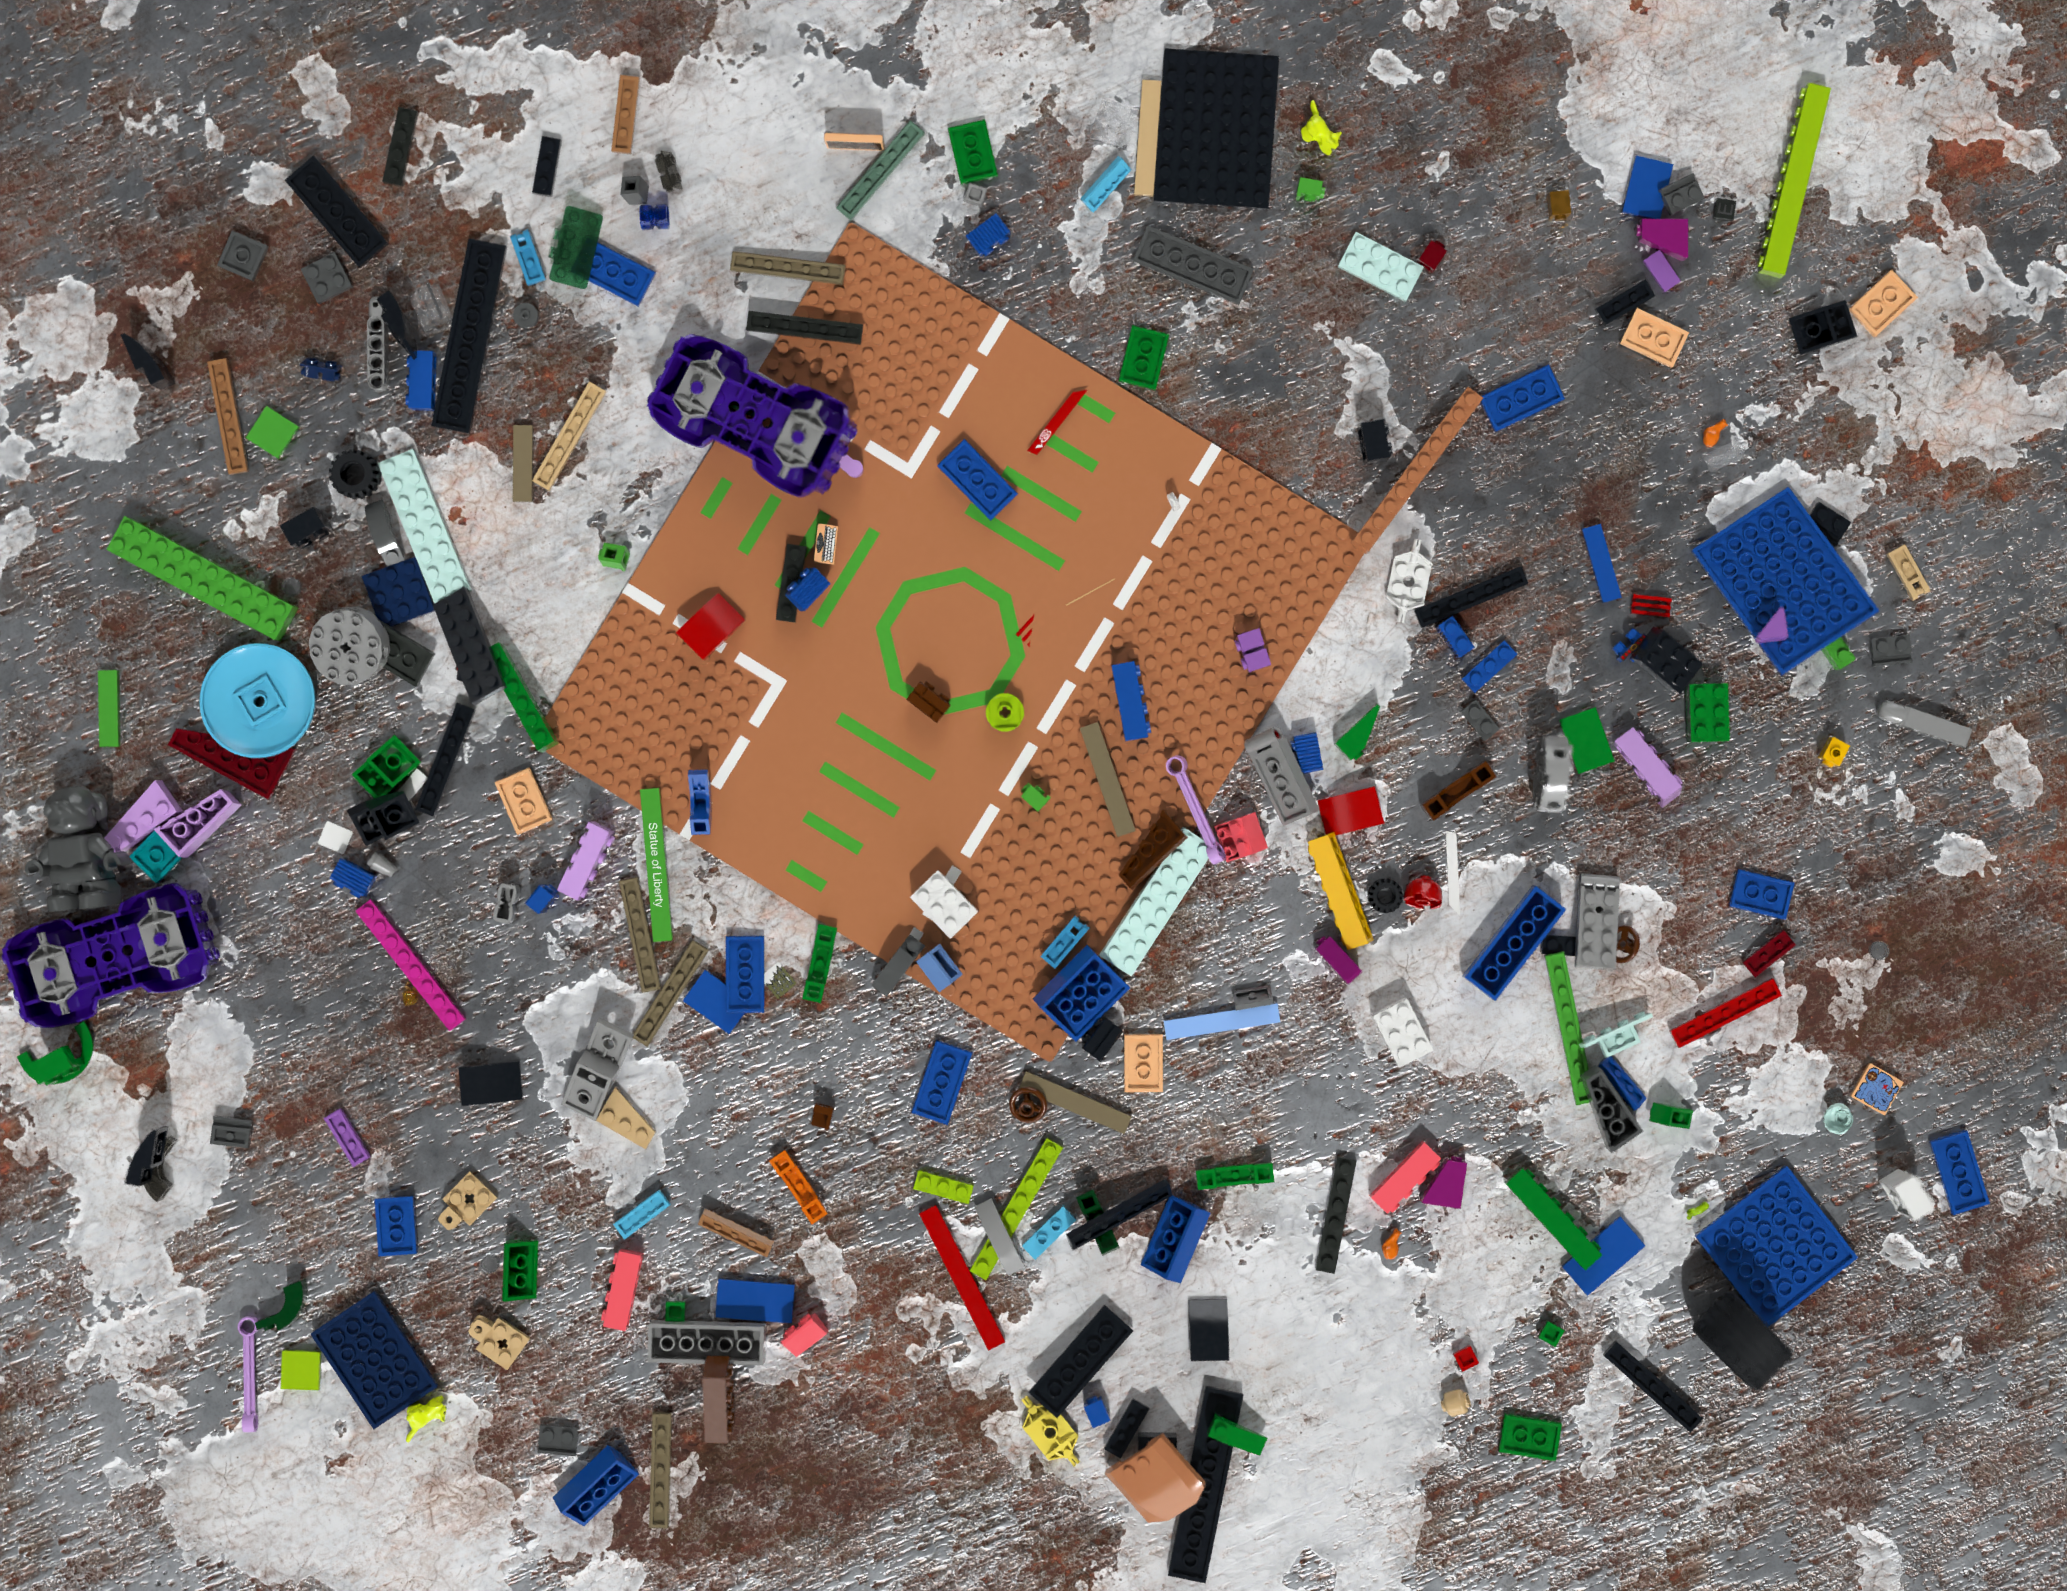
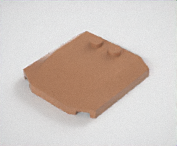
[1105,1433,1206,1523]

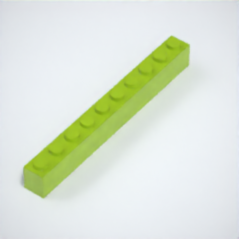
[1757,83,1831,278]

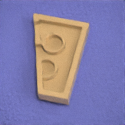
[596,1087,656,1149]

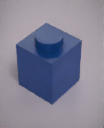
[1084,1396,1111,1428]

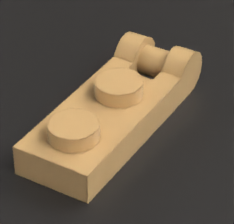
[1886,544,1930,601]

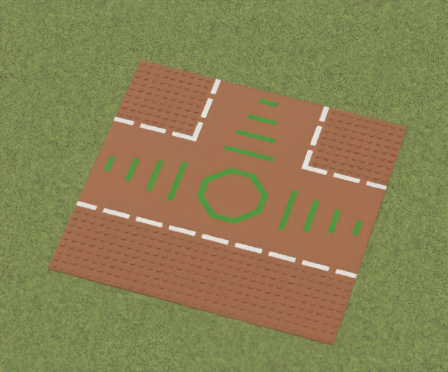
[531,223,1364,1062]

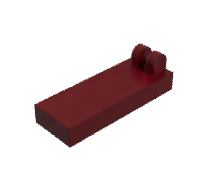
[1742,930,1796,977]

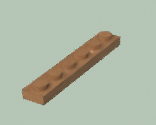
[207,358,249,475]

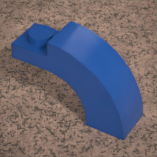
[688,770,712,835]

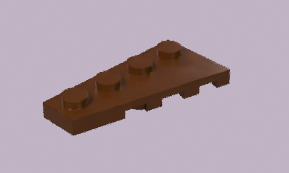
[1119,810,1188,890]

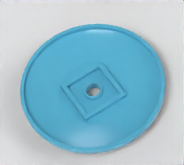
[199,643,316,758]

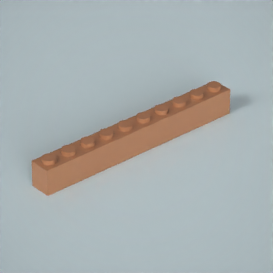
[1351,387,1483,554]

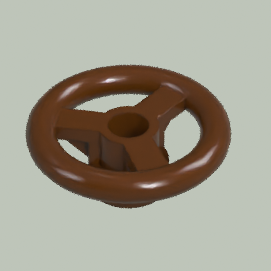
[1616,925,1640,963]
[1009,1087,1047,1123]

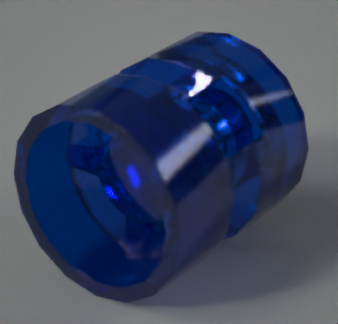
[639,204,670,230]

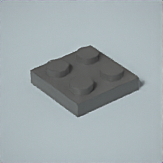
[217,231,269,282]
[301,252,353,304]

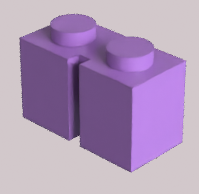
[1234,628,1271,673]

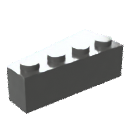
[1580,1065,1643,1153]

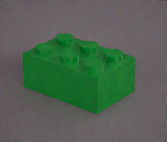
[1685,683,1730,743]

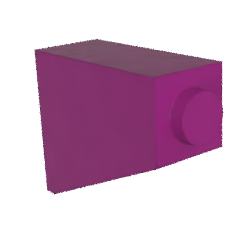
[1635,219,1688,261]
[1314,935,1363,985]
[1420,1156,1467,1209]

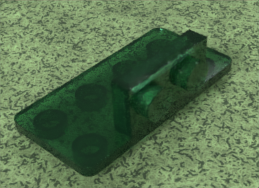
[548,206,603,289]

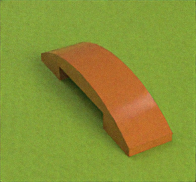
[769,1150,828,1224]

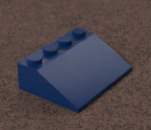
[1033,945,1130,1042]

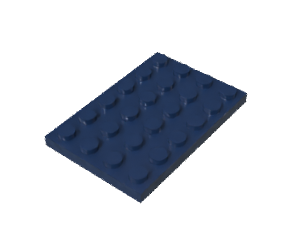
[310,1290,439,1430]

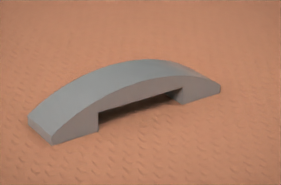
[975,1198,1025,1276]

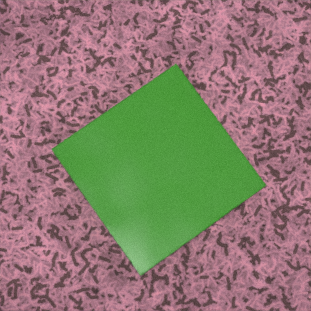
[246,406,300,459]

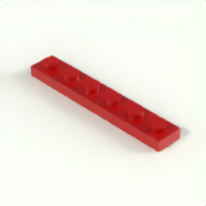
[1669,978,1782,1048]

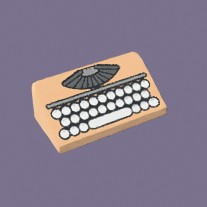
[814,523,838,565]

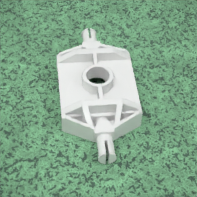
[1386,539,1433,623]

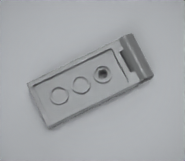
[1244,726,1320,826]
[1574,873,1620,970]

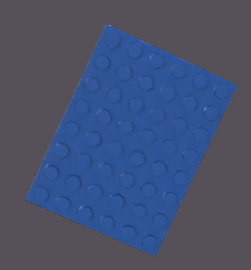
[1691,487,1880,676]

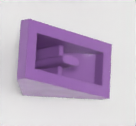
[1755,607,1788,643]

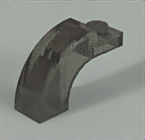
[144,1136,178,1202]

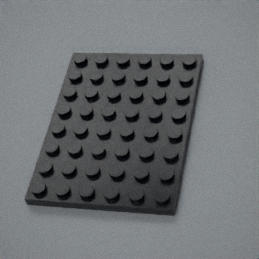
[1154,48,1279,210]

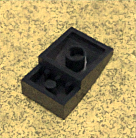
[376,290,417,360]
[1789,300,1857,355]
[121,333,175,390]
[347,791,420,846]
[458,1061,523,1106]
[124,1126,169,1187]
[1189,1299,1229,1361]

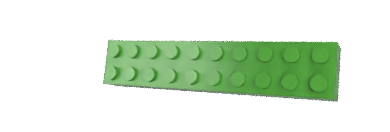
[106,516,298,641]

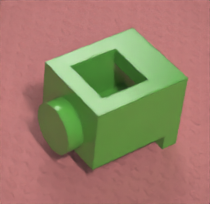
[1295,177,1325,202]
[598,543,630,571]
[1021,783,1051,812]

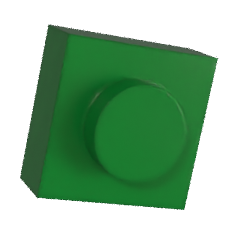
[665,1301,686,1322]
[1538,1320,1565,1347]

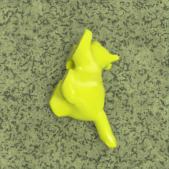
[1301,100,1342,155]
[406,1396,447,1442]

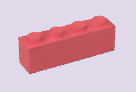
[1369,1140,1441,1214]
[601,1248,644,1331]

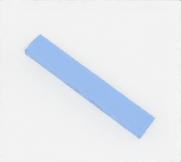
[1164,1003,1280,1040]

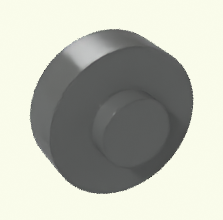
[513,303,539,329]

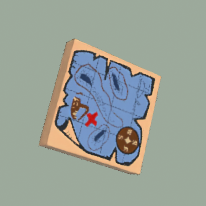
[1850,1063,1904,1116]

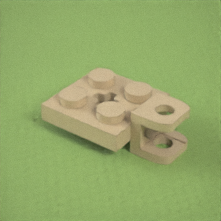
[438,1171,497,1230]
[468,1315,530,1370]

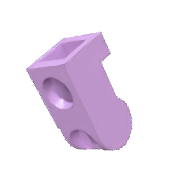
[839,454,864,478]

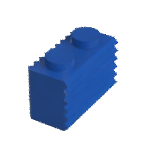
[966,213,1011,257]
[785,568,831,611]
[1436,616,1475,658]
[1290,732,1323,774]
[330,858,377,898]
[525,884,559,914]

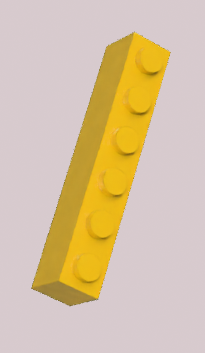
[1308,832,1374,950]

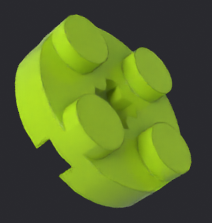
[986,693,1024,732]

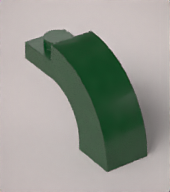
[1076,1190,1120,1256]
[255,1279,308,1331]

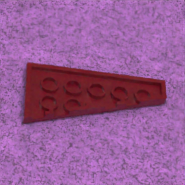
[168,728,297,800]

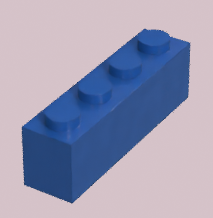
[1112,661,1151,741]

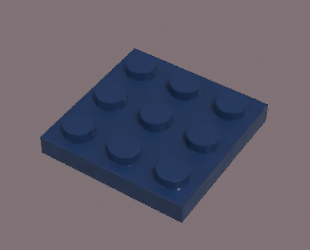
[362,557,435,627]

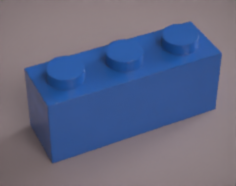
[405,351,437,411]

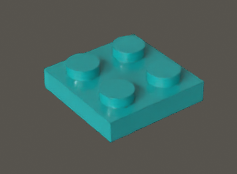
[130,830,183,883]

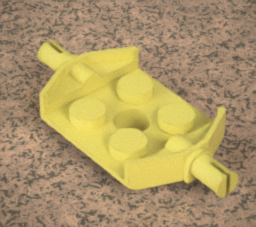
[1021,1395,1080,1467]

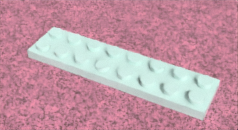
[378,449,472,603]
[1099,827,1209,976]

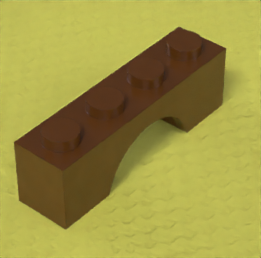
[1420,761,1497,821]

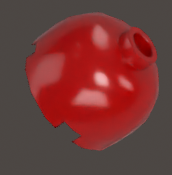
[1404,875,1442,909]

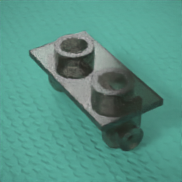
[655,151,683,193]

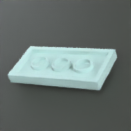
[1338,232,1424,302]

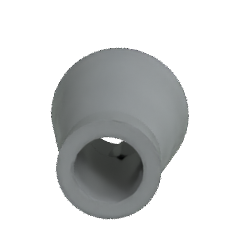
[367,852,397,877]

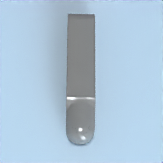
[367,297,389,392]
[1877,701,1972,748]

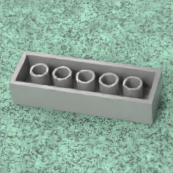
[647,1320,766,1365]

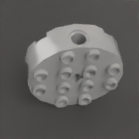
[309,607,390,685]
[1533,735,1573,813]

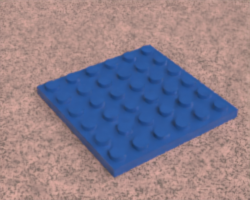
[1694,1165,1858,1326]

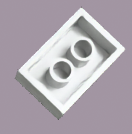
[910,870,978,939]
[1371,997,1434,1068]
[1879,1169,1934,1221]

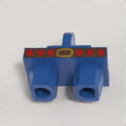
[1612,628,1646,663]

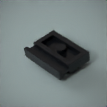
[1810,502,1851,546]

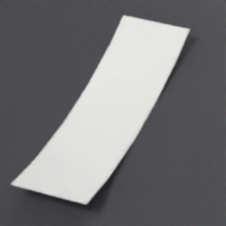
[397,769,428,801]

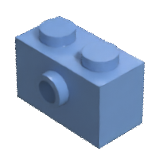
[916,944,963,992]

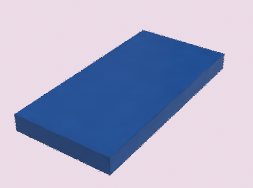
[570,237,656,307]
[1480,364,1565,432]
[937,439,1018,521]
[726,936,764,1013]
[911,1040,973,1125]
[1929,1130,1990,1215]
[1562,1216,1645,1296]
[715,1278,795,1324]

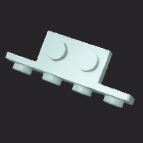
[1579,1011,1653,1058]

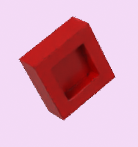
[1453,1345,1479,1372]

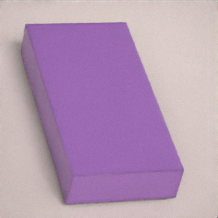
[1642,250,1681,293]

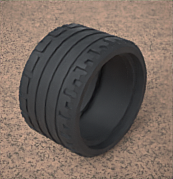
[1693,1292,1792,1391]

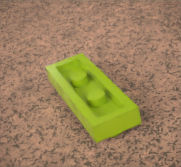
[913,1170,974,1204]

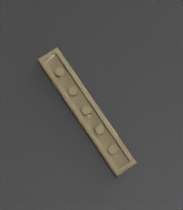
[730,251,846,285]
[1080,722,1136,837]
[619,877,662,993]
[633,940,709,1047]
[1019,1071,1132,1134]
[649,1412,672,1529]

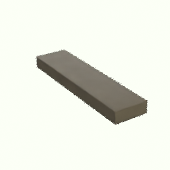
[513,425,534,502]

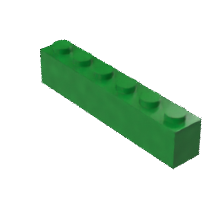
[491,642,559,753]
[1504,1167,1602,1271]

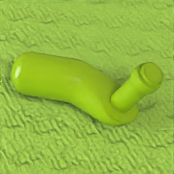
[1687,1202,1709,1220]

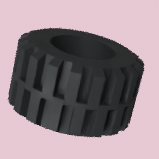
[329,449,382,500]

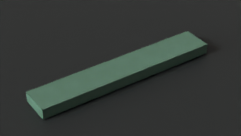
[836,120,925,221]

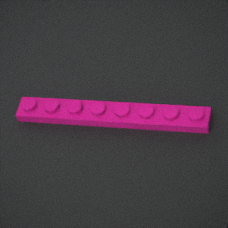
[356,899,466,1031]

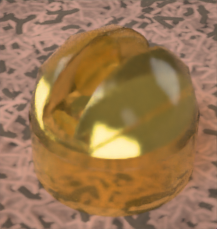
[403,990,418,1006]

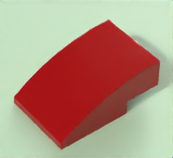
[676,593,746,661]
[1317,786,1385,836]

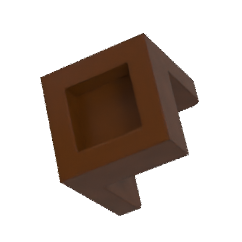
[811,1102,835,1131]

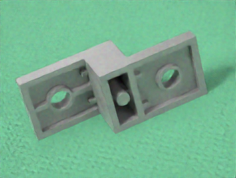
[561,1018,634,1121]

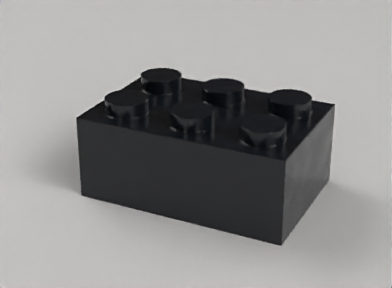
[1630,627,1703,694]

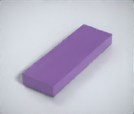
[324,1108,371,1167]

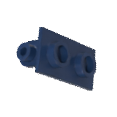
[300,358,343,382]

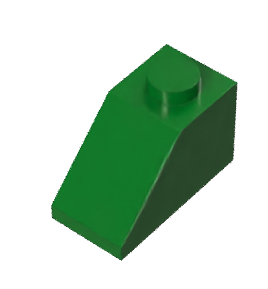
[1649,1102,1693,1129]

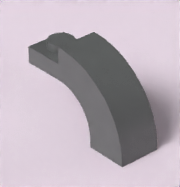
[365,499,405,567]
[871,935,925,997]

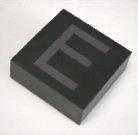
[1713,198,1736,221]

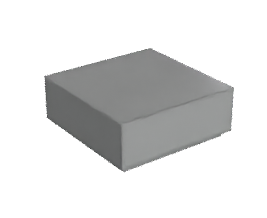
[963,182,988,208]

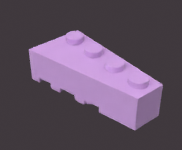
[1614,728,1682,808]
[104,780,183,852]
[154,789,241,858]
[557,822,615,901]

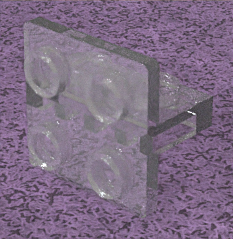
[410,282,453,332]

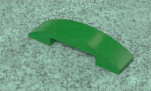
[802,924,837,1003]
[1196,1163,1275,1190]

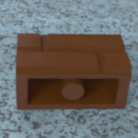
[906,681,951,723]

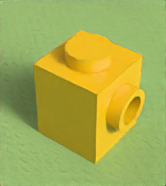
[1818,737,1850,768]

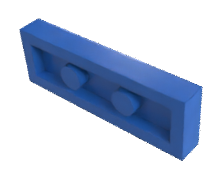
[1461,640,1517,693]
[1598,1056,1647,1111]

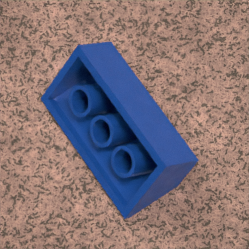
[1141,1195,1210,1284]
[552,1445,639,1526]

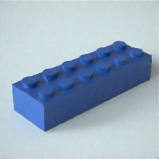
[1462,885,1567,1001]

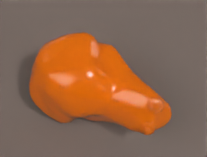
[1703,419,1728,448]
[1381,1228,1402,1259]

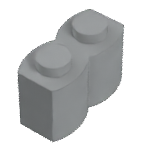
[494,883,521,924]

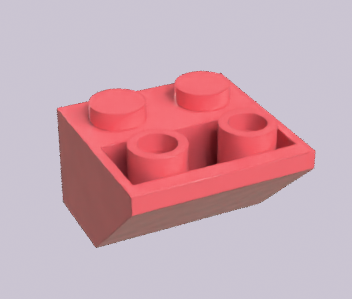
[1214,812,1268,862]
[781,1312,829,1357]

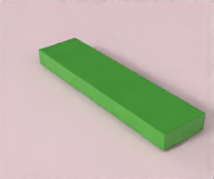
[98,670,120,747]

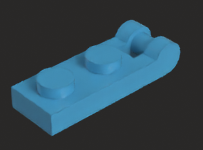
[510,229,546,286]
[1040,915,1090,969]

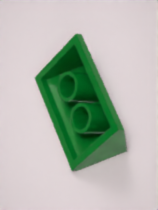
[502,1240,538,1302]

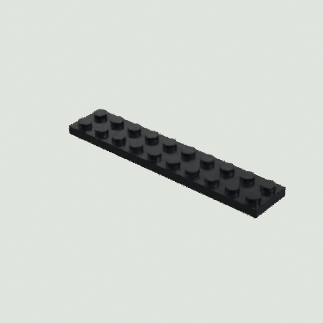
[431,238,507,434]
[1168,1386,1243,1584]

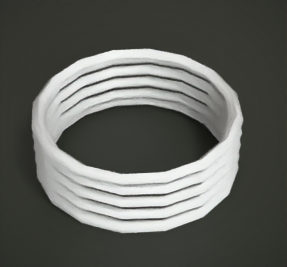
[1167,492,1180,511]

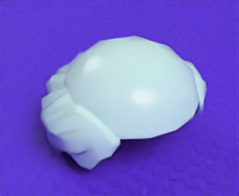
[1823,1103,1854,1134]

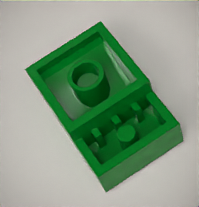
[352,735,421,799]

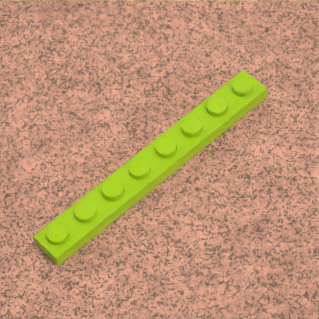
[970,1138,1063,1280]

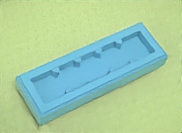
[1080,156,1132,213]
[613,1189,671,1240]
[1022,1206,1076,1260]

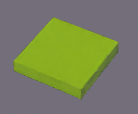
[280,1350,322,1390]

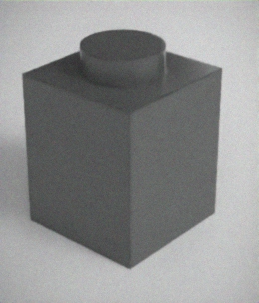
[620,176,649,205]

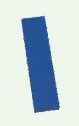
[1581,524,1622,603]

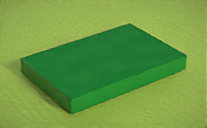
[948,119,998,185]
[1118,325,1169,391]
[1558,707,1615,774]
[1498,1413,1562,1462]

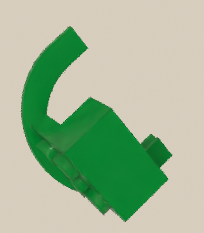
[17,1021,93,1086]

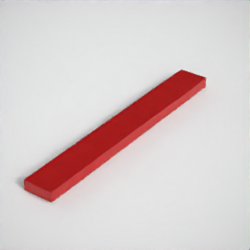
[919,1205,1006,1351]

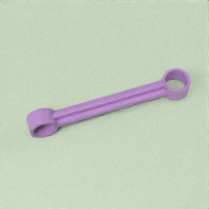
[1166,755,1226,864]
[238,1316,258,1432]

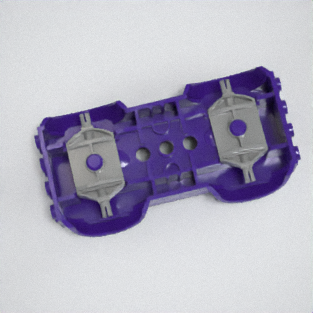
[647,334,858,498]
[2,883,220,1028]

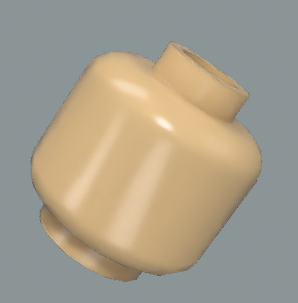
[1441,1389,1471,1417]

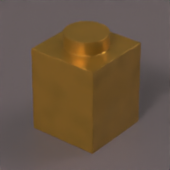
[1547,190,1571,221]

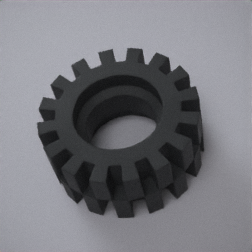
[1368,878,1404,913]

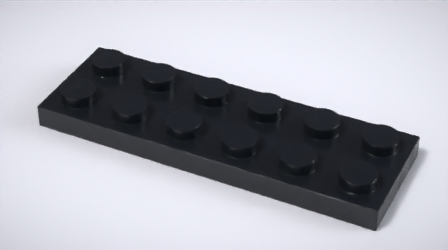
[285,155,389,268]
[433,587,507,705]
[1028,1305,1133,1418]

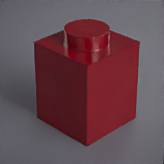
[1417,240,1447,273]

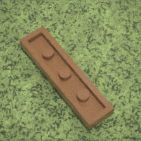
[611,75,640,155]
[698,1209,774,1257]

